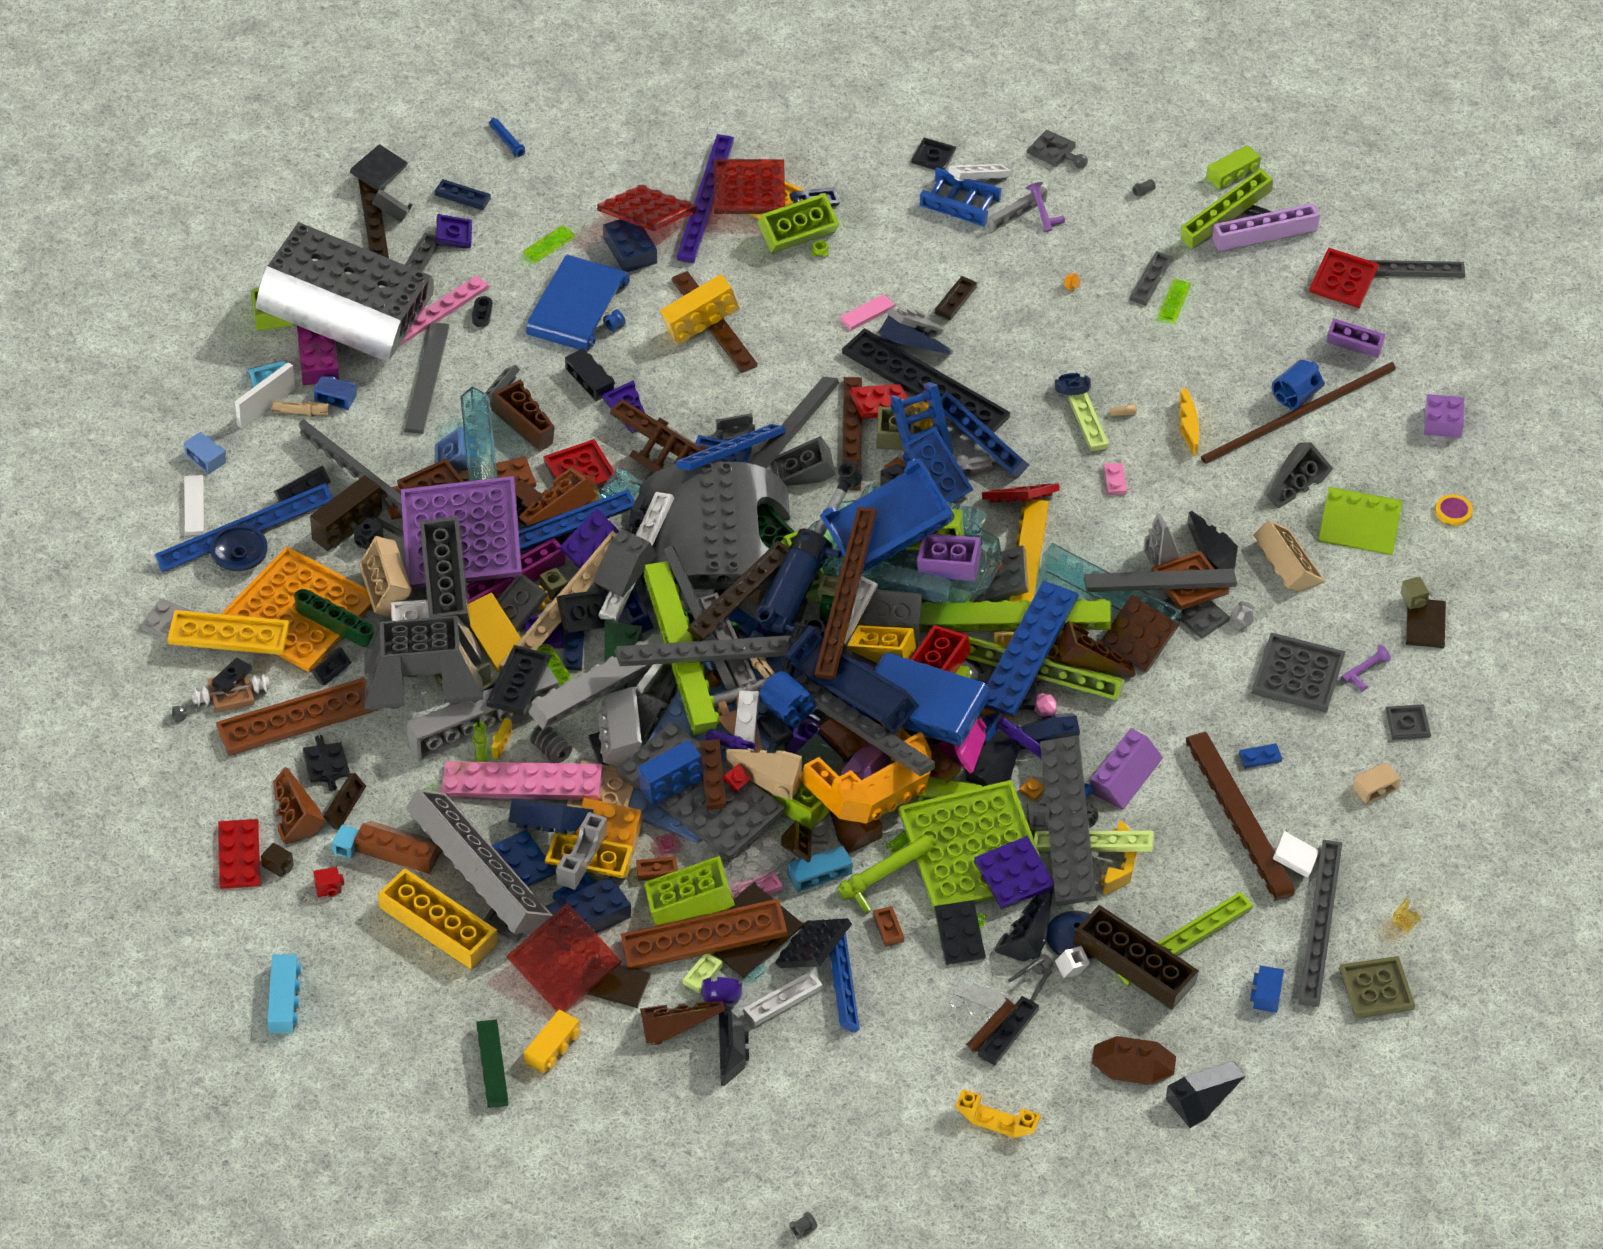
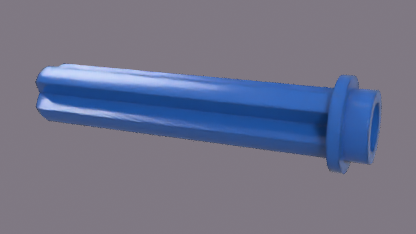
[489,117,525,157]

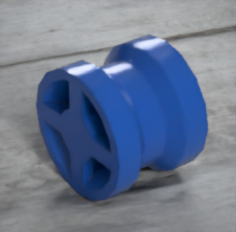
[603,309,626,332]

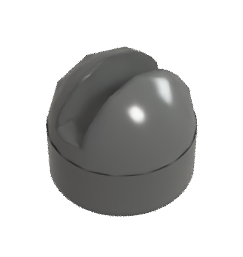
[172,706,187,722]

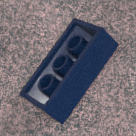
[508,799,594,834]

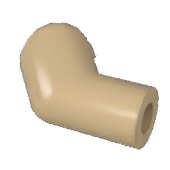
[1110,403,1137,417]

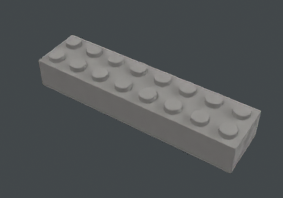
[407,666,559,762]

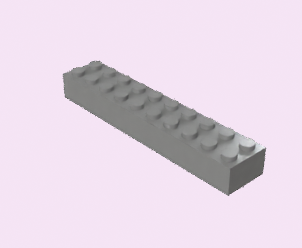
[406,789,554,935]

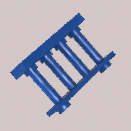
[919,168,1002,227]
[890,382,954,464]

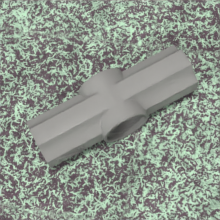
[955,455,992,478]

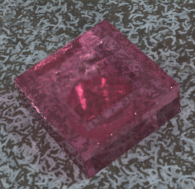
[655,833,680,856]

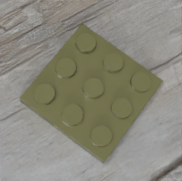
[1339,956,1415,1019]

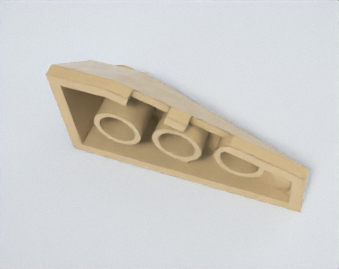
[726,749,802,800]

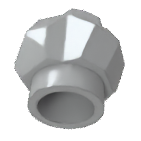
[1231,601,1254,630]

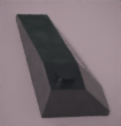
[1187,511,1238,570]
[965,725,1024,787]
[994,890,1053,962]
[1166,1061,1245,1128]

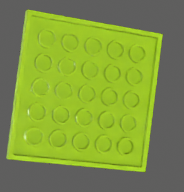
[898,780,1040,910]

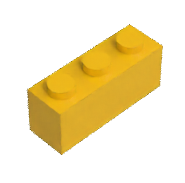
[524,1009,581,1074]

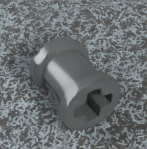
[789,1212,817,1239]

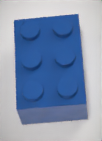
[638,740,704,806]

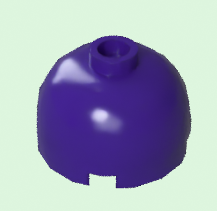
[701,977,743,1009]

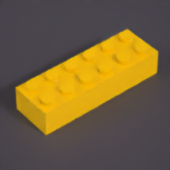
[378,868,498,970]

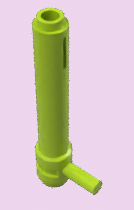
[837,834,937,914]

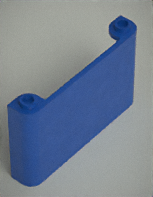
[526,254,630,352]
[820,458,955,573]
[853,653,990,746]

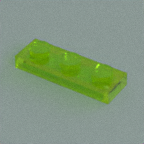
[523,225,575,264]
[1159,278,1191,323]

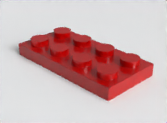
[218,819,260,889]

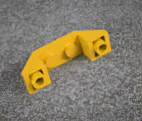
[1100,821,1137,894]
[955,1089,1041,1138]

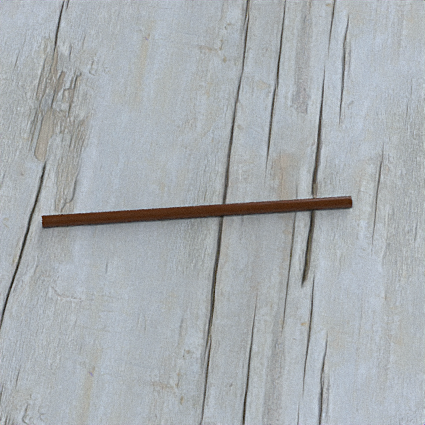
[1201,362,1396,464]

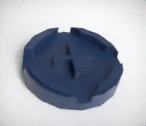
[1055,373,1091,395]

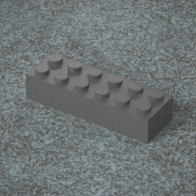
[420,516,471,626]

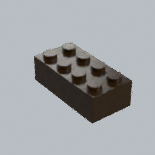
[310,475,382,551]

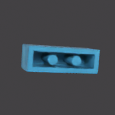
[788,845,853,892]

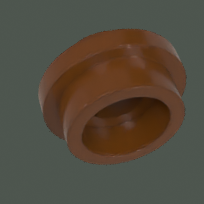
[704,669,722,688]

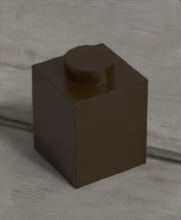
[261,842,294,877]

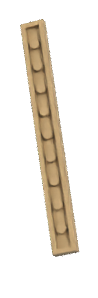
[499,531,616,669]

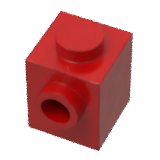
[313,866,344,897]

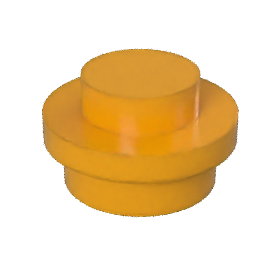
[1064,273,1080,291]

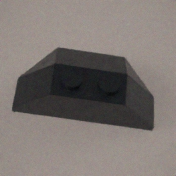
[719,1008,749,1086]

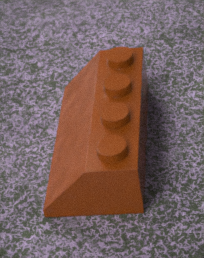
[355,821,442,874]

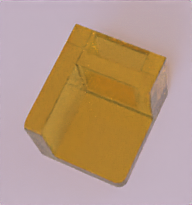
[1392,898,1421,933]

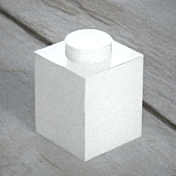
[1055,946,1090,979]

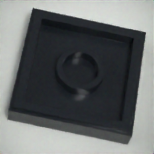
[911,137,956,170]

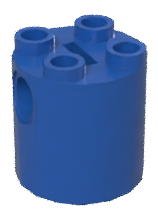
[1271,360,1325,410]
[759,671,816,728]

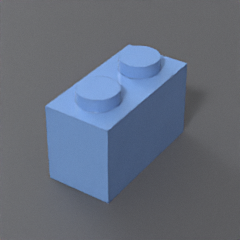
[184,432,226,474]

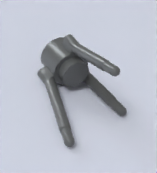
[1008,954,1053,1002]

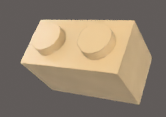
[1353,762,1400,804]

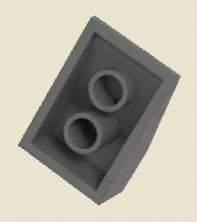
[772,436,836,486]
[593,529,657,598]

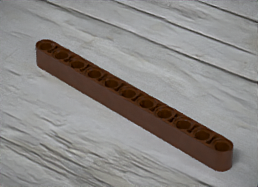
[1186,732,1295,901]

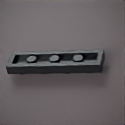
[978,996,1039,1066]

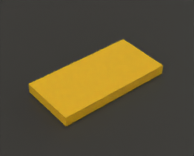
[468,592,521,673]

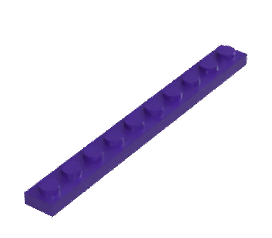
[677,134,734,263]

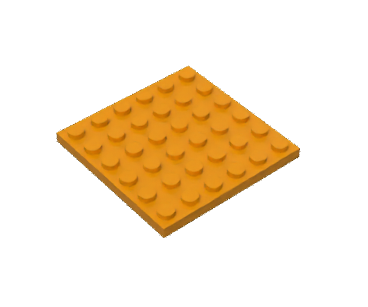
[221,546,372,673]

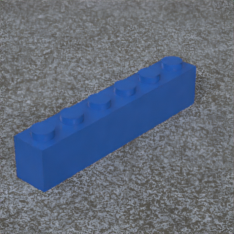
[941,391,1030,478]

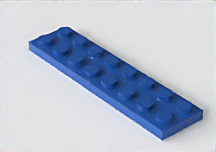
[984,580,1079,718]

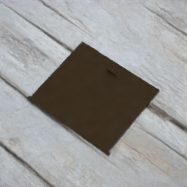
[714,881,804,978]

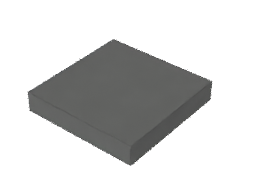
[1385,704,1431,740]

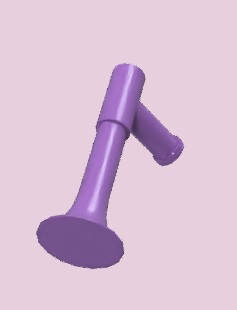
[1026,182,1065,232]
[1341,644,1391,692]

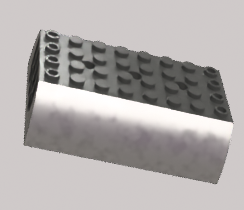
[255,222,434,362]

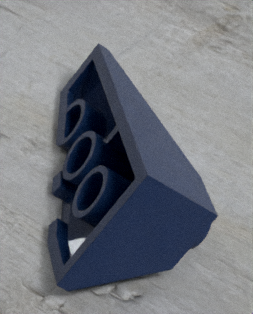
[878,315,953,354]
[1019,713,1080,749]

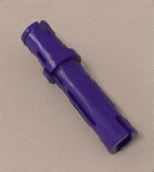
[996,717,1042,760]
[705,729,755,752]

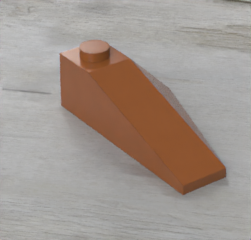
[519,467,597,526]

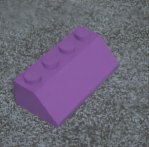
[1090,728,1163,810]

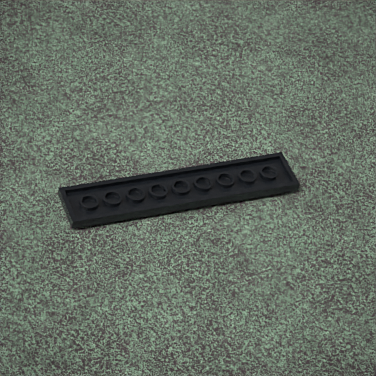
[842,328,1011,432]

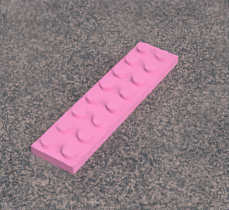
[441,761,603,800]

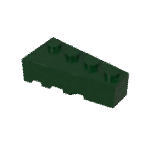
[605,620,642,694]

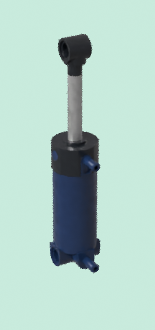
[755,461,862,637]

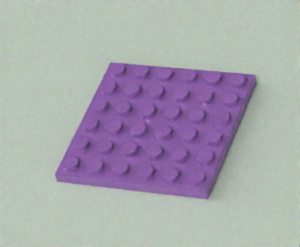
[401,476,522,589]

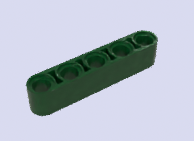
[294,589,374,647]
[476,1019,508,1108]

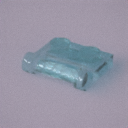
[599,464,644,512]

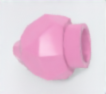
[1034,693,1057,716]

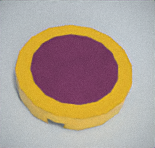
[1435,494,1473,526]

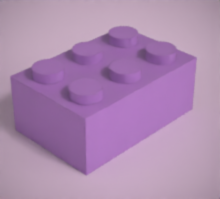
[917,534,982,581]

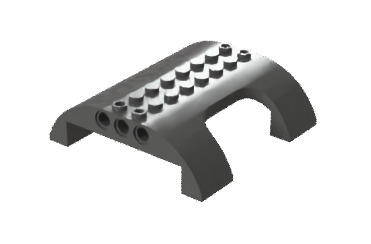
[639,462,790,604]

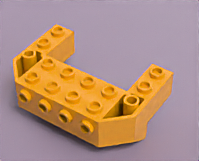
[800,723,931,824]

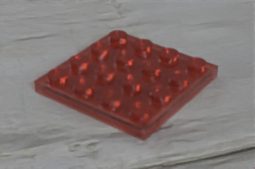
[714,159,785,214]
[597,185,697,231]
[506,903,622,1012]

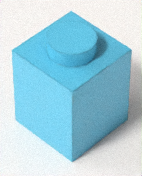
[332,825,359,859]

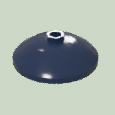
[210,525,268,571]
[1046,910,1093,959]

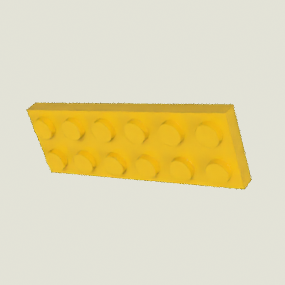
[167,610,290,655]

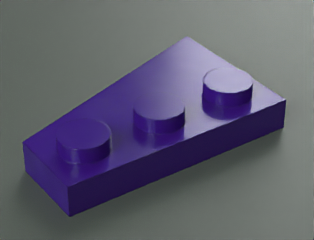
[603,380,645,434]

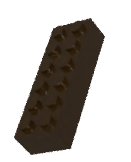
[1073,905,1199,1010]

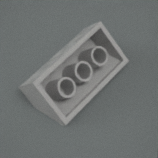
[596,687,642,767]

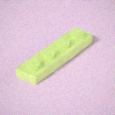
[1068,392,1109,452]

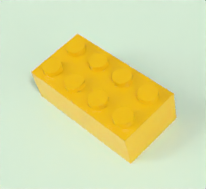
[659,274,740,344]

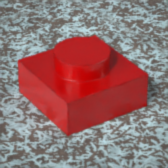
[723,763,751,792]

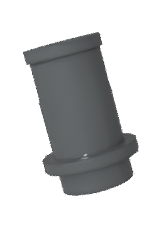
[1132,179,1156,197]

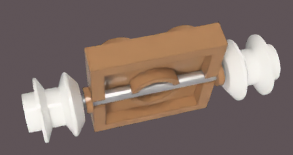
[191,674,270,713]

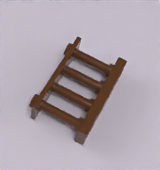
[629,417,709,472]

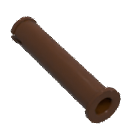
[966,997,1018,1053]

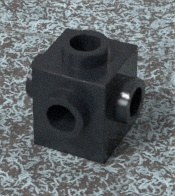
[354,517,384,550]

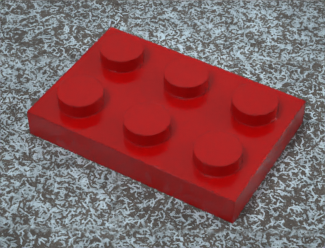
[849,384,909,419]

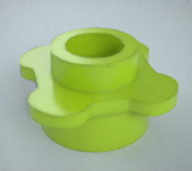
[811,240,829,257]

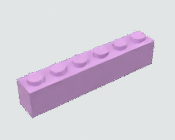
[1212,203,1320,251]

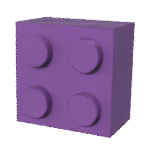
[1424,394,1464,438]

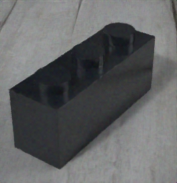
[565,348,615,401]

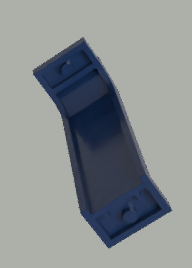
[785,625,919,735]

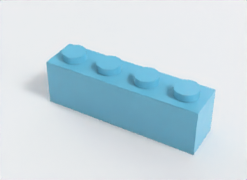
[267,954,302,1033]

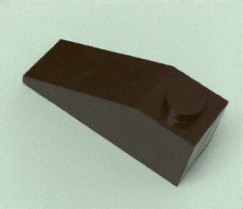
[781,820,812,863]

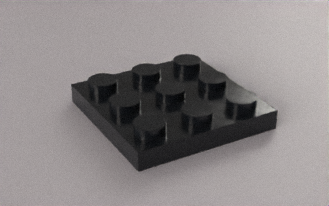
[775,918,852,968]

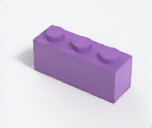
[1327,318,1385,358]

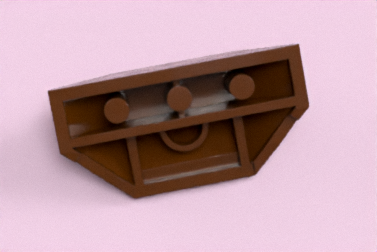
[1092,1036,1176,1085]

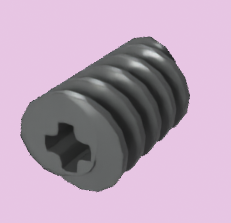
[530,725,572,763]

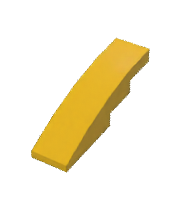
[1179,388,1199,456]

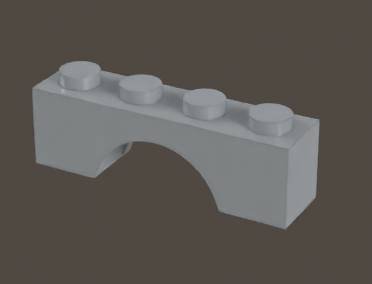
[556,812,607,890]

